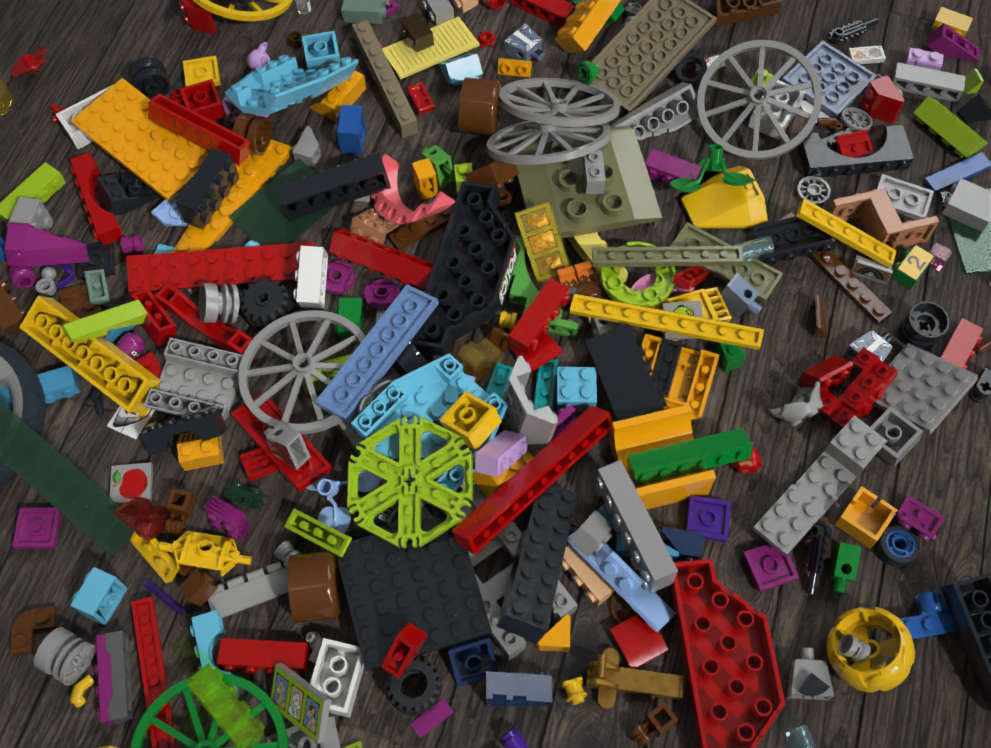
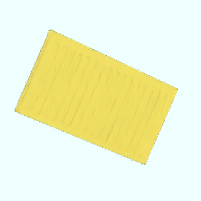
[382,16,480,79]

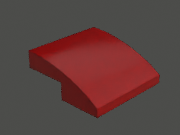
[509,333,563,372]
[610,614,668,669]

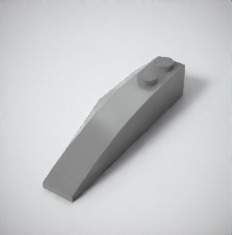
[610,82,699,141]

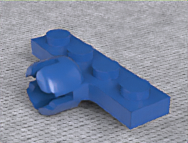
[901,590,958,639]

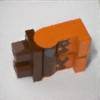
[556,260,602,309]

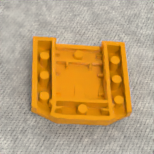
[642,334,720,420]

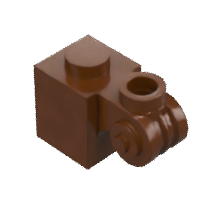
[165,488,198,535]
[179,564,218,607]
[630,702,678,747]

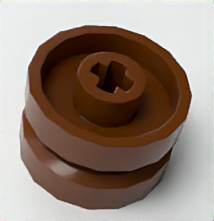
[233,112,272,156]

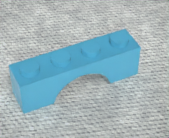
[190,610,239,705]

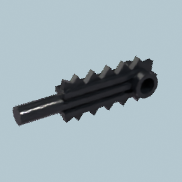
[828,18,878,44]
[806,520,832,595]

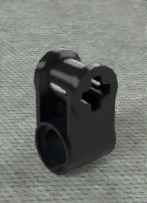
[969,366,991,403]

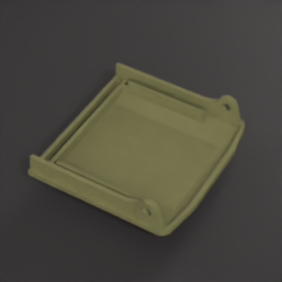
[512,126,662,239]

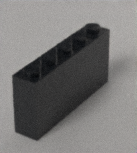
[586,323,667,421]

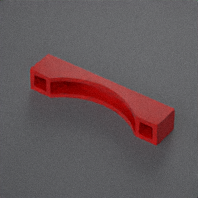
[70,152,124,246]
[155,283,253,355]

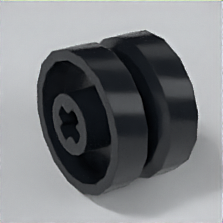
[127,57,171,100]

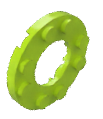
[600,242,676,308]

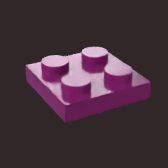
[12,507,63,549]
[742,544,799,593]

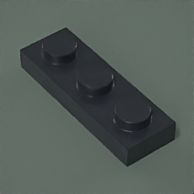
[653,339,683,398]

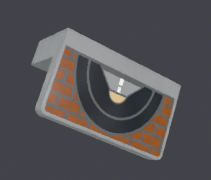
[851,255,893,285]

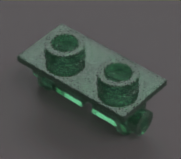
[223,481,268,510]

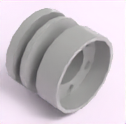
[199,283,240,323]
[34,627,95,686]

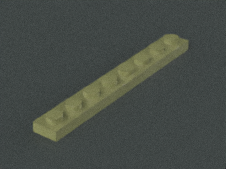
[592,246,744,267]

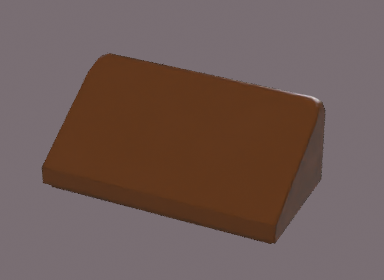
[811,295,827,338]

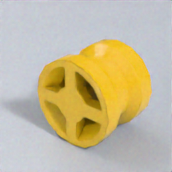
[499,310,517,331]

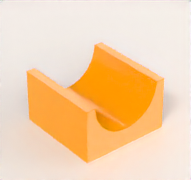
[608,404,716,510]

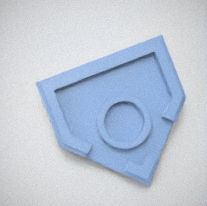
[151,193,189,226]

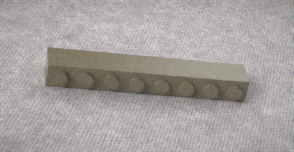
[352,20,418,138]

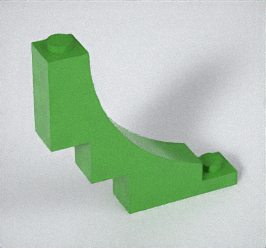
[510,235,579,338]

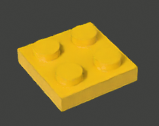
[183,56,221,87]

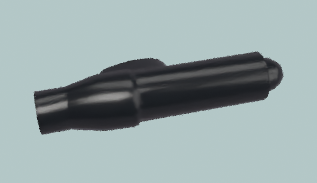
[91,384,104,417]

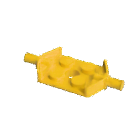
[159,531,252,576]

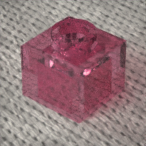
[929,242,953,271]

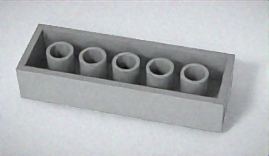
[594,460,678,594]

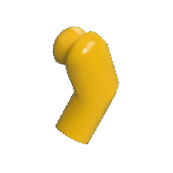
[70,674,95,708]

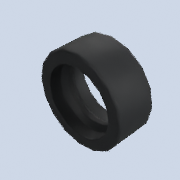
[675,53,707,88]

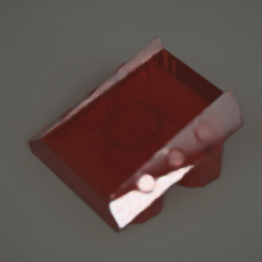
[113,496,169,544]

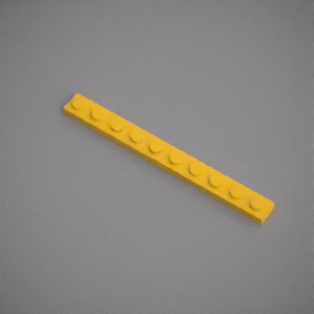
[570,294,764,350]

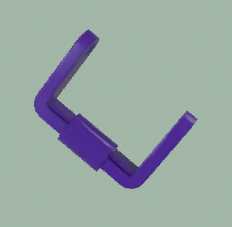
[43,263,76,289]

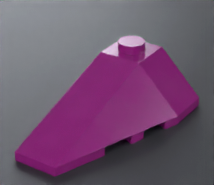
[5,222,89,267]

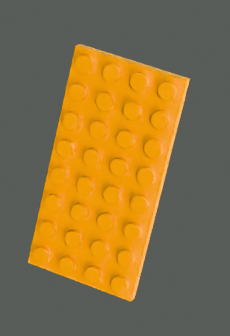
[70,78,210,203]

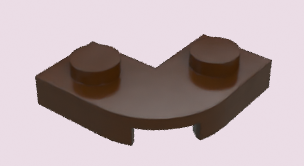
[10,606,57,656]

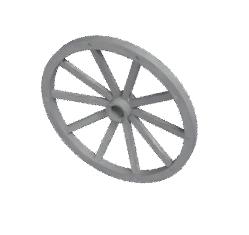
[697,40,822,160]
[499,78,621,127]
[487,116,611,165]
[238,310,366,434]

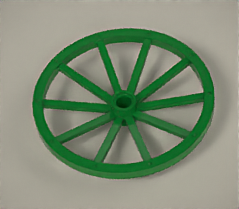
[131,673,289,748]

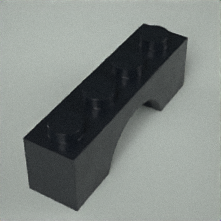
[140,407,227,456]

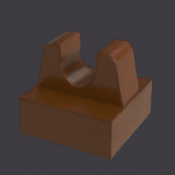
[488,327,509,353]

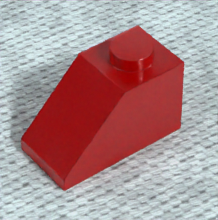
[381,623,428,679]

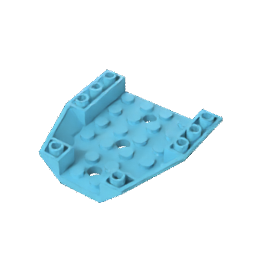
[225,55,359,115]
[351,354,508,492]

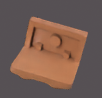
[350,208,400,244]

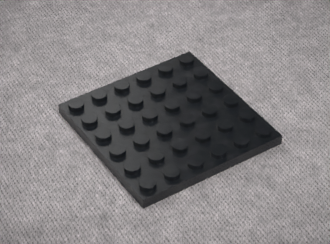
[336,514,492,671]

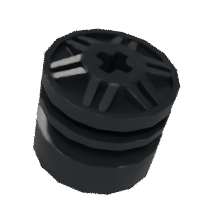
[898,301,950,350]

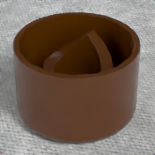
[458,77,502,136]
[288,551,341,623]

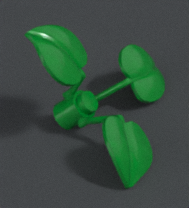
[669,144,756,192]

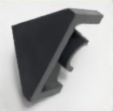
[957,94,991,125]

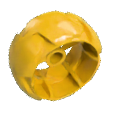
[826,607,915,693]

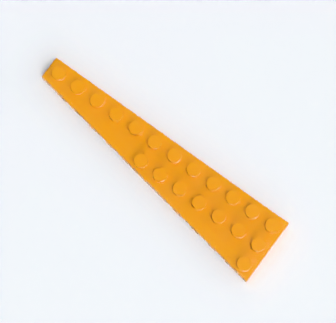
[151,139,293,297]

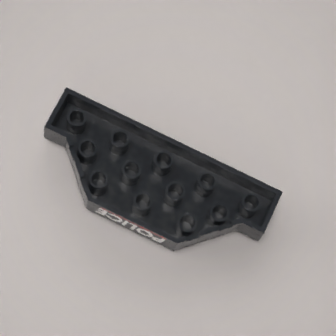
[410,181,520,357]

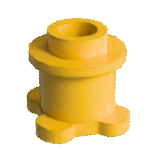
[562,677,587,705]

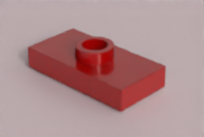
[406,82,435,115]

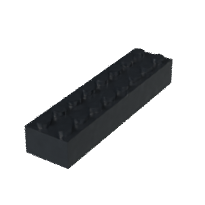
[497,484,578,643]

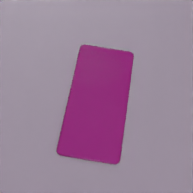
[410,699,453,738]

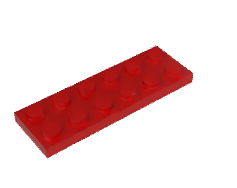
[231,392,332,493]

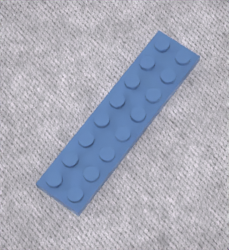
[315,285,439,422]

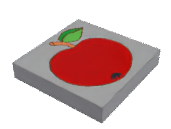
[109,462,153,506]

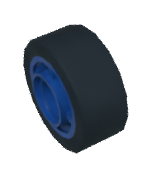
[876,525,920,567]

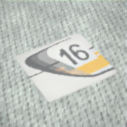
[107,406,155,439]

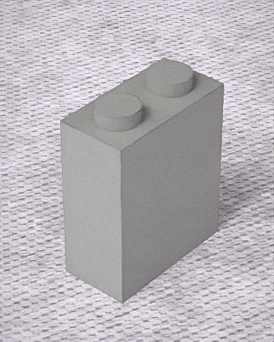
[942,178,991,232]

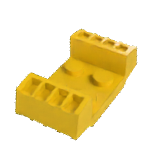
[651,287,732,341]

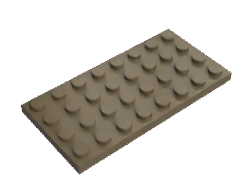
[591,0,717,114]

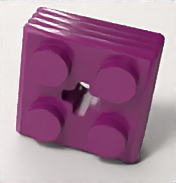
[204,496,252,540]

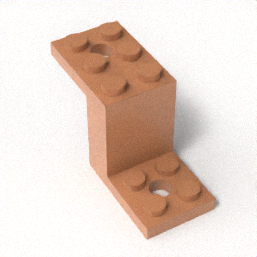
[828,188,939,249]

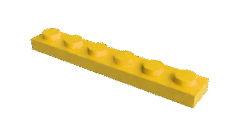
[796,199,896,268]

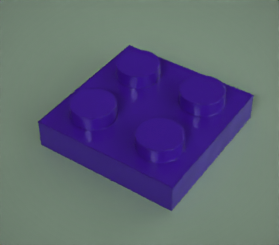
[686,495,731,543]

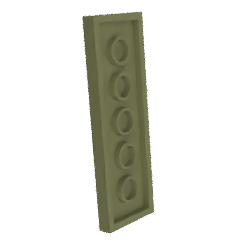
[670,222,783,303]

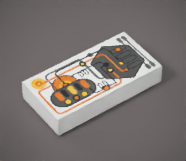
[848,46,885,64]

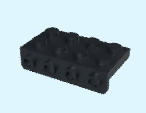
[752,216,836,265]

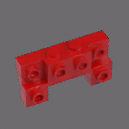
[818,347,898,429]

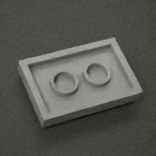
[877,174,934,220]

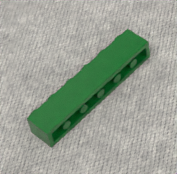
[627,428,752,486]

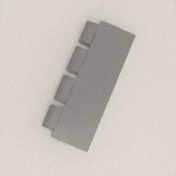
[208,561,288,618]

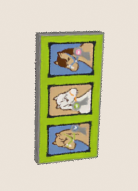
[271,663,331,744]

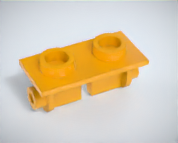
[498,58,532,77]

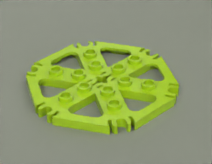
[347,416,473,548]

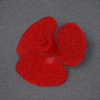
[11,46,48,77]

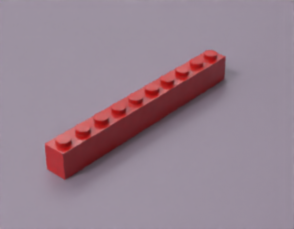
[452,406,612,555]

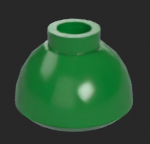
[577,61,600,85]

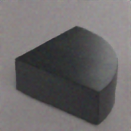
[798,673,830,696]

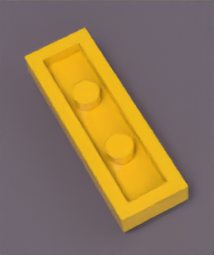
[130,524,180,584]

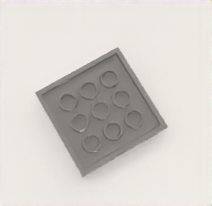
[873,343,978,435]

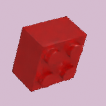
[180,79,226,121]

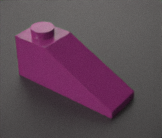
[927,23,979,62]

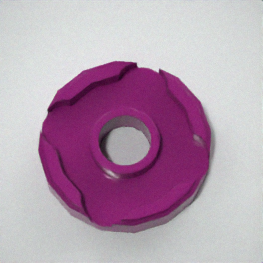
[326,260,355,295]
[363,279,400,310]

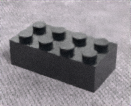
[176,148,239,230]

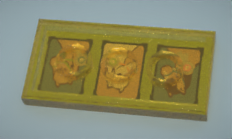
[514,201,570,283]

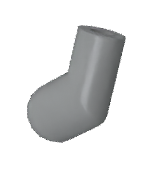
[306,631,323,664]

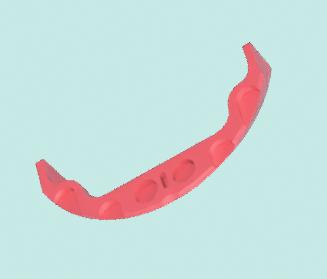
[371,154,455,224]

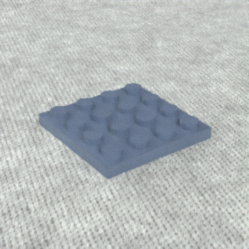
[782,40,877,118]

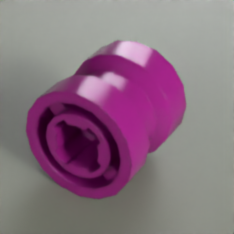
[121,234,144,255]

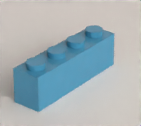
[0,366,81,416]

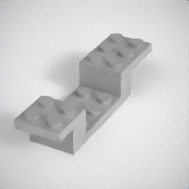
[753,415,887,557]

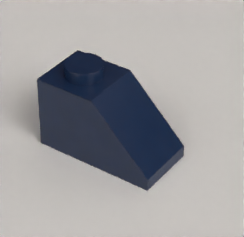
[660,527,704,562]

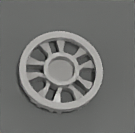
[840,107,873,132]
[796,176,831,206]

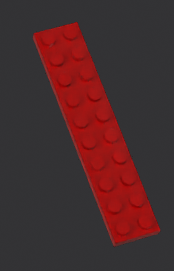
[126,242,314,294]

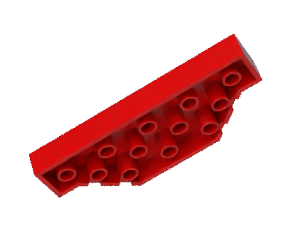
[670,559,785,748]

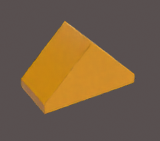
[536,614,570,652]

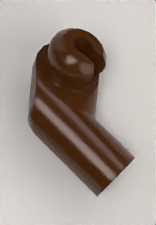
[817,118,843,132]

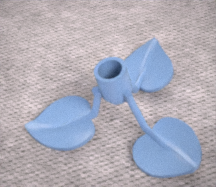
[307,463,381,534]

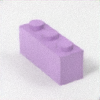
[475,430,527,477]

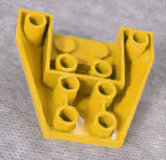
[681,166,768,228]

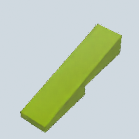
[62,300,147,342]

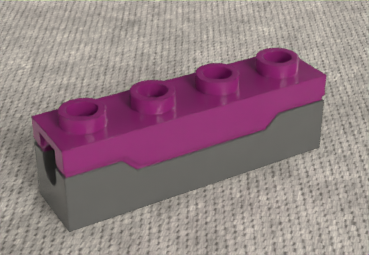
[94,631,134,726]

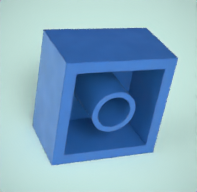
[335,105,366,155]

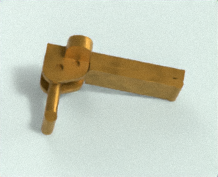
[586,648,686,710]

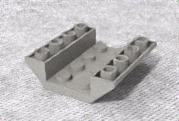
[144,338,243,421]
[500,355,558,458]

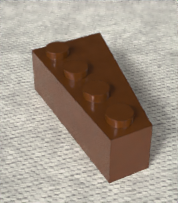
[713,0,783,27]

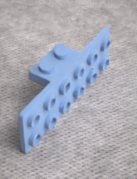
[567,530,675,632]

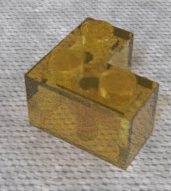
[458,338,502,384]

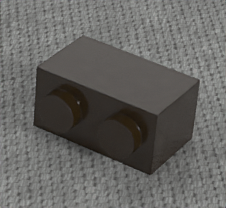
[400,12,434,52]

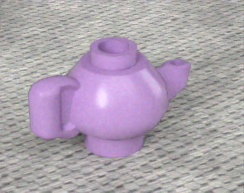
[247,42,270,72]

